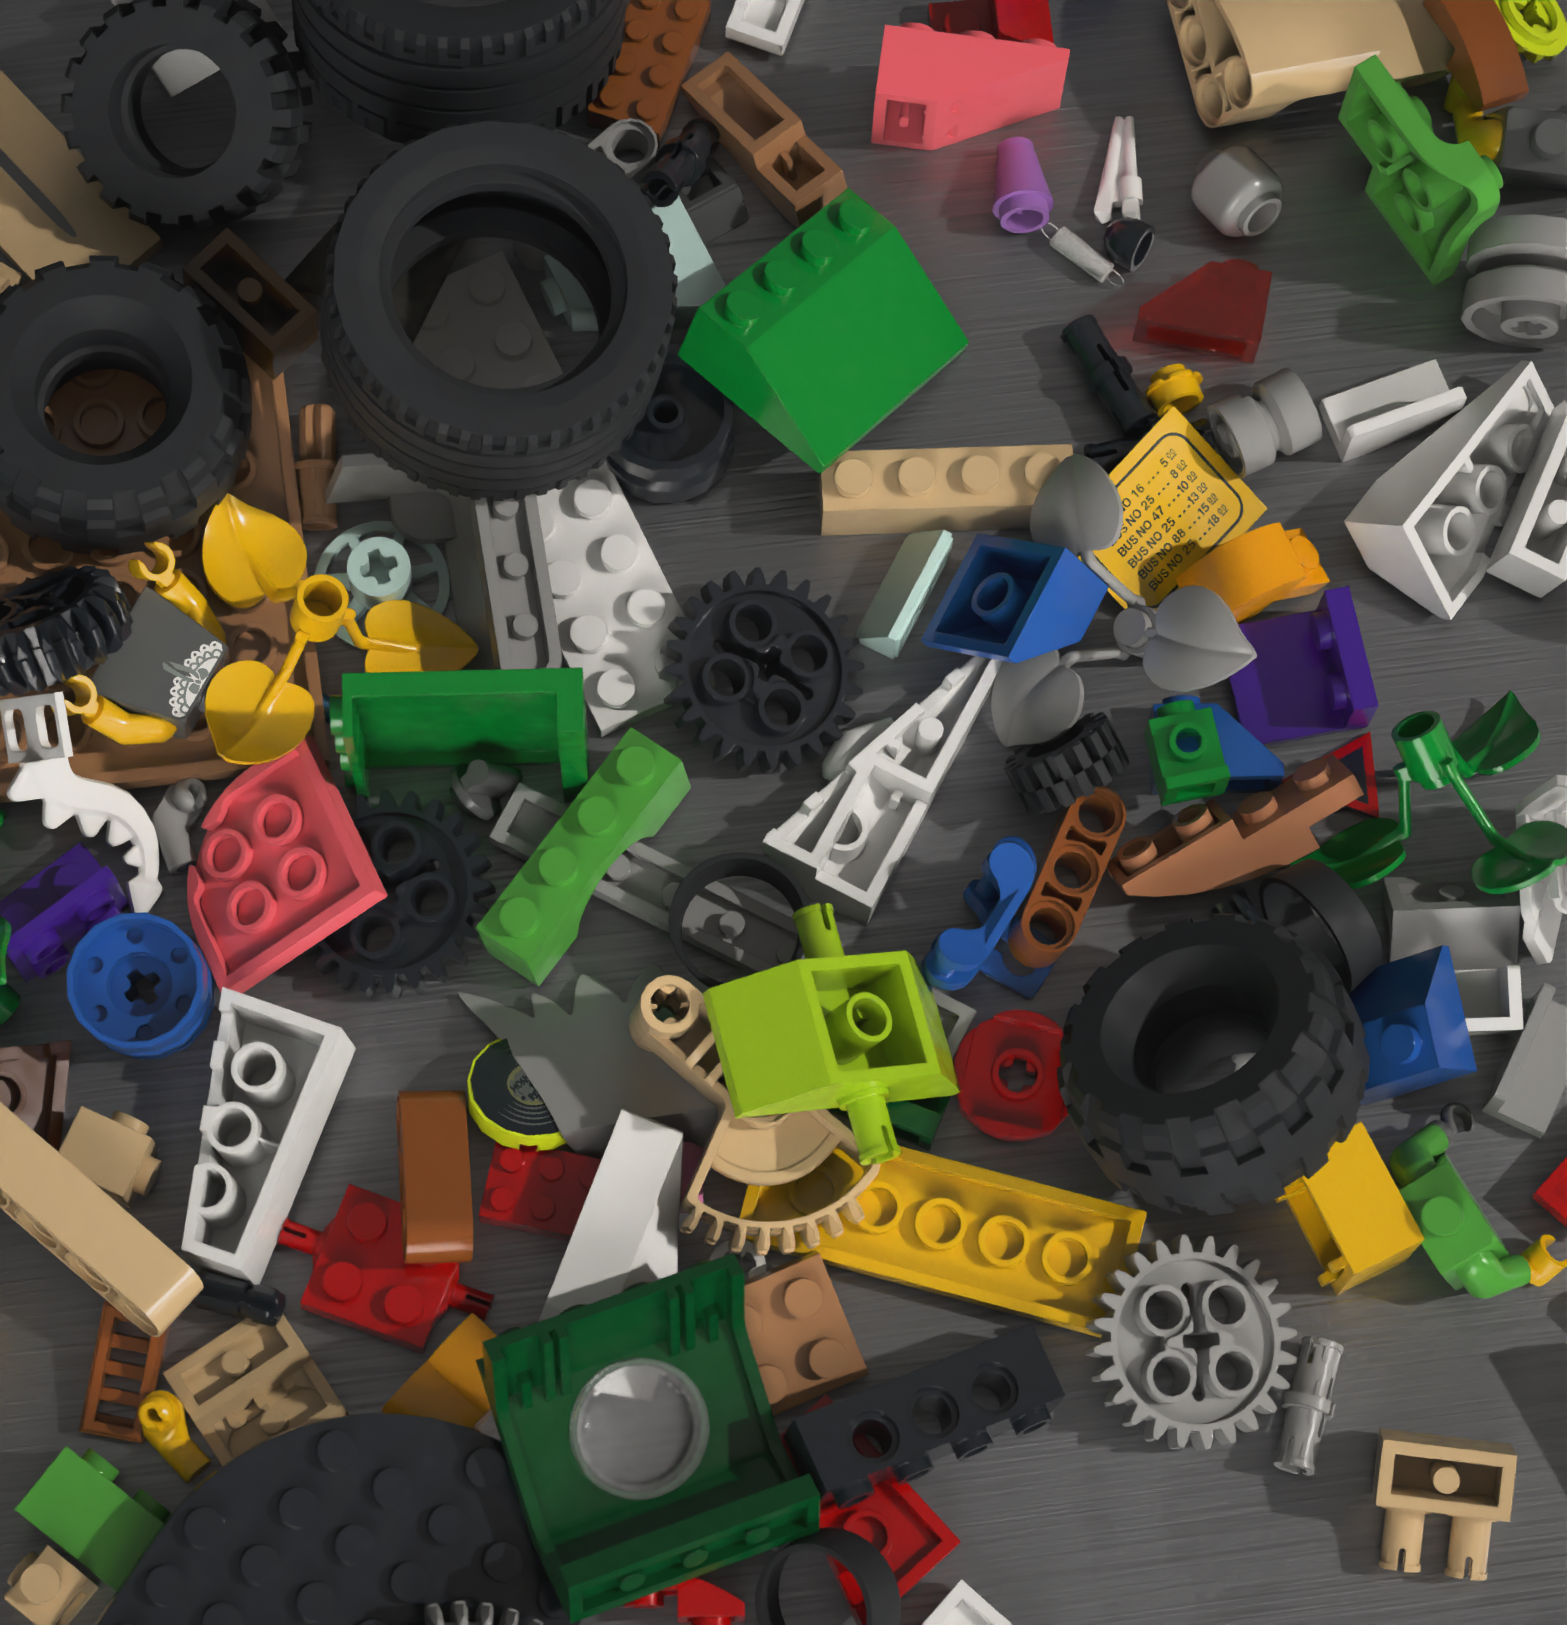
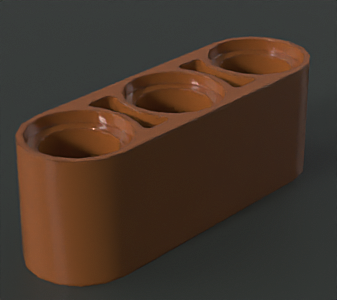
[1008,786,1127,969]
[396,1090,473,1263]

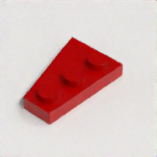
[779,1394,961,1625]

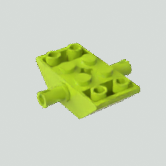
[702,903,961,1166]

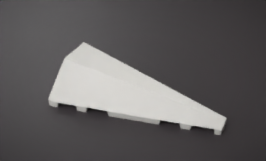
[761,656,1003,927]

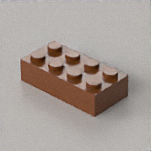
[587,0,711,149]

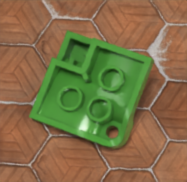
[1338,54,1503,286]

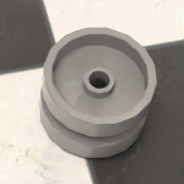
[1461,214,1567,348]

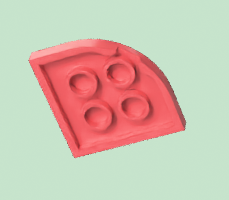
[187,735,388,994]

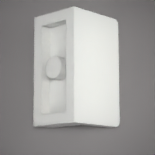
[1319,359,1467,463]

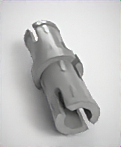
[1273,1336,1344,1476]

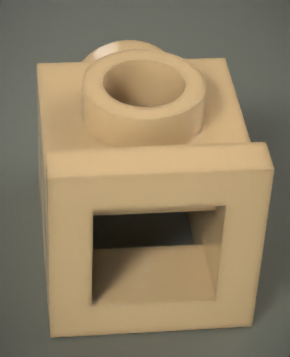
[3,1545,99,1625]

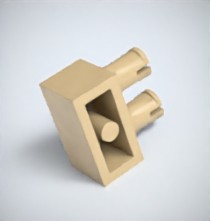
[1372,1428,1518,1581]

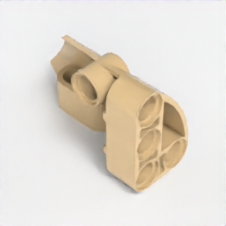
[1166,0,1455,128]

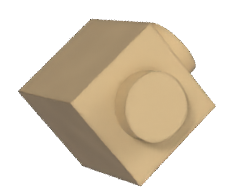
[58,1106,162,1209]

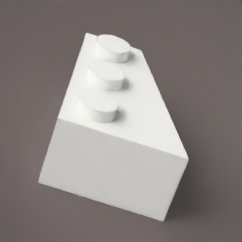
[1485,398,1567,599]

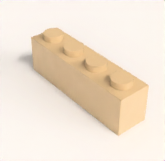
[818,444,1073,536]

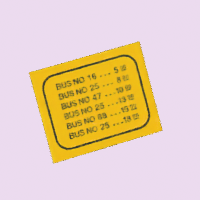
[1077,406,1268,609]

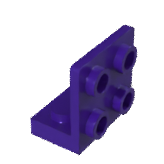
[1228,586,1379,747]
[0,842,130,983]

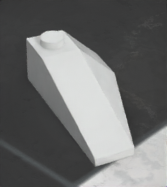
[1344,360,1554,620]

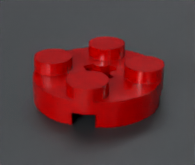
[953,1010,1069,1142]

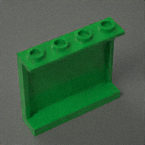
[330,667,589,803]

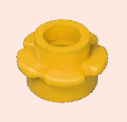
[1145,364,1204,418]

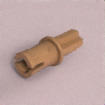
[294,404,338,531]

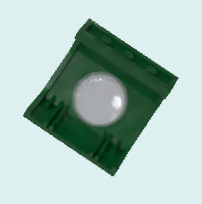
[476,1253,820,1624]

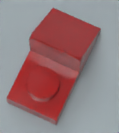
[927,0,1054,43]

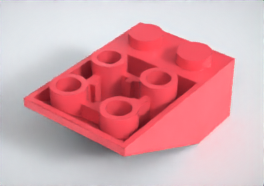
[871,22,1070,151]

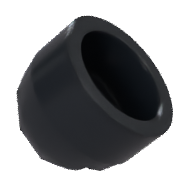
[1103,217,1155,272]

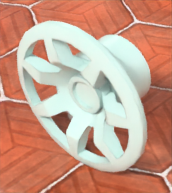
[314,521,450,647]

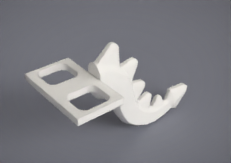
[0,691,164,913]

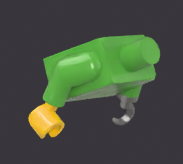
[1389,1102,1567,1299]

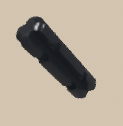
[191,1267,286,1326]

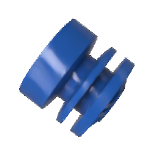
[67,912,216,1060]

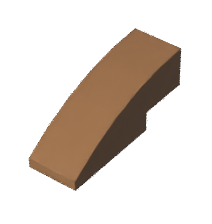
[680,51,847,228]

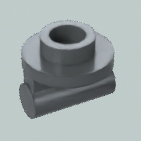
[449,759,523,820]

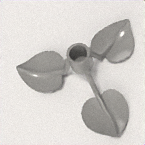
[991,454,1257,748]

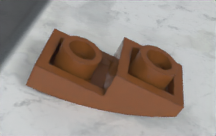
[1423,0,1529,112]

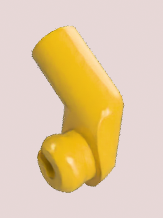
[138,1390,211,1484]

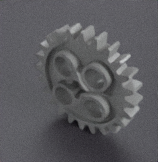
[1085,1234,1297,1451]

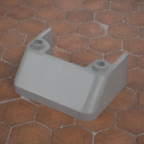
[325,453,562,670]

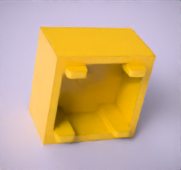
[1275,1122,1425,1295]

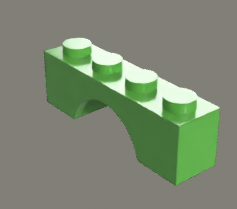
[476,727,691,987]

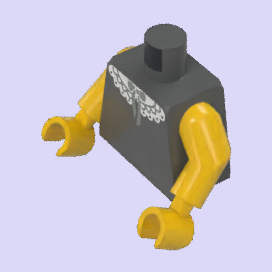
[1443,75,1567,191]
[51,542,230,745]

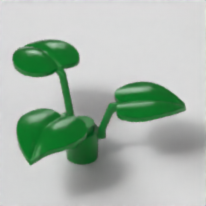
[1290,691,1567,894]

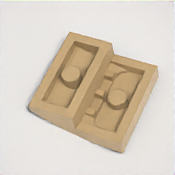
[163,1313,349,1467]

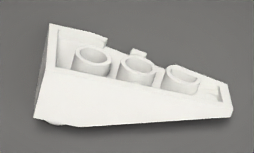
[538,1108,684,1401]

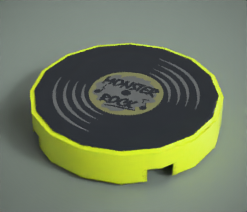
[466,1038,567,1151]

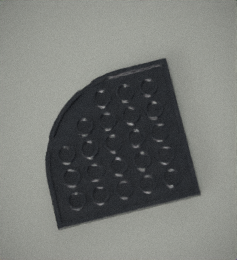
[94,1413,582,1625]

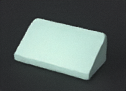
[855,530,953,659]

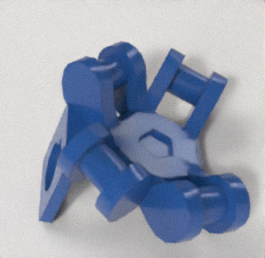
[921,835,1056,1000]

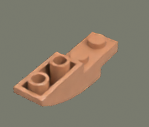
[1106,754,1364,897]

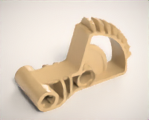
[628,975,880,1256]

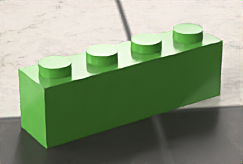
[14,1446,171,1591]

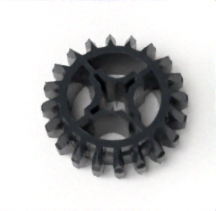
[0,565,133,696]

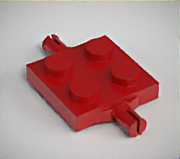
[277,1184,495,1354]

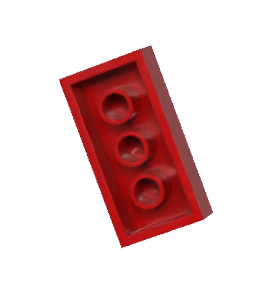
[478,1141,602,1242]

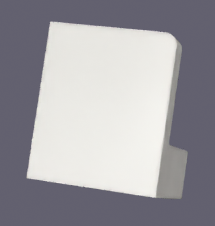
[1454,965,1523,1035]

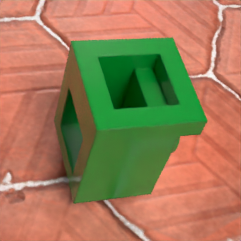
[1144,700,1231,806]

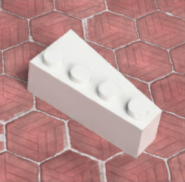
[181,987,356,1286]

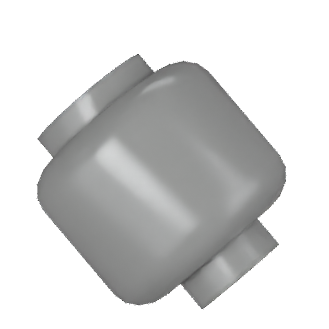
[1191,145,1283,237]

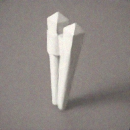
[1094,116,1143,224]

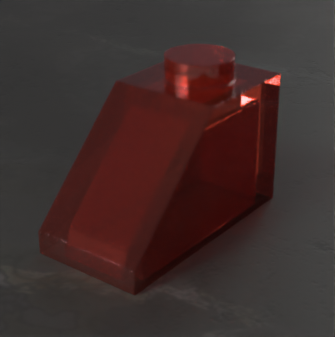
[1132,259,1272,363]

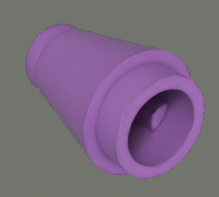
[993,137,1054,233]

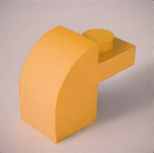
[1175,522,1330,625]

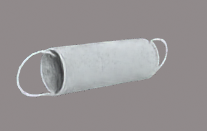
[1041,222,1124,287]

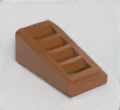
[79,1300,171,1444]

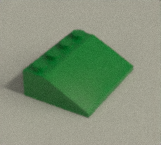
[678,187,969,475]

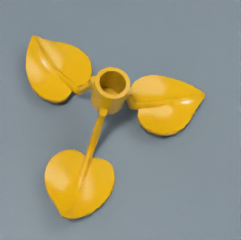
[201,493,479,765]

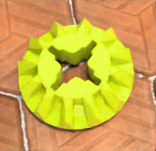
[1494,0,1567,64]

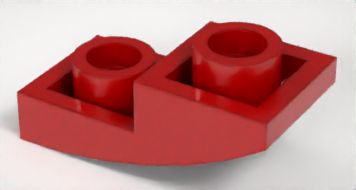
[624,1578,745,1625]

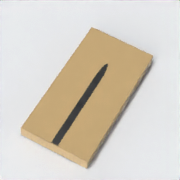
[0,70,164,282]

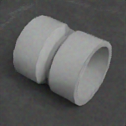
[1206,368,1322,478]

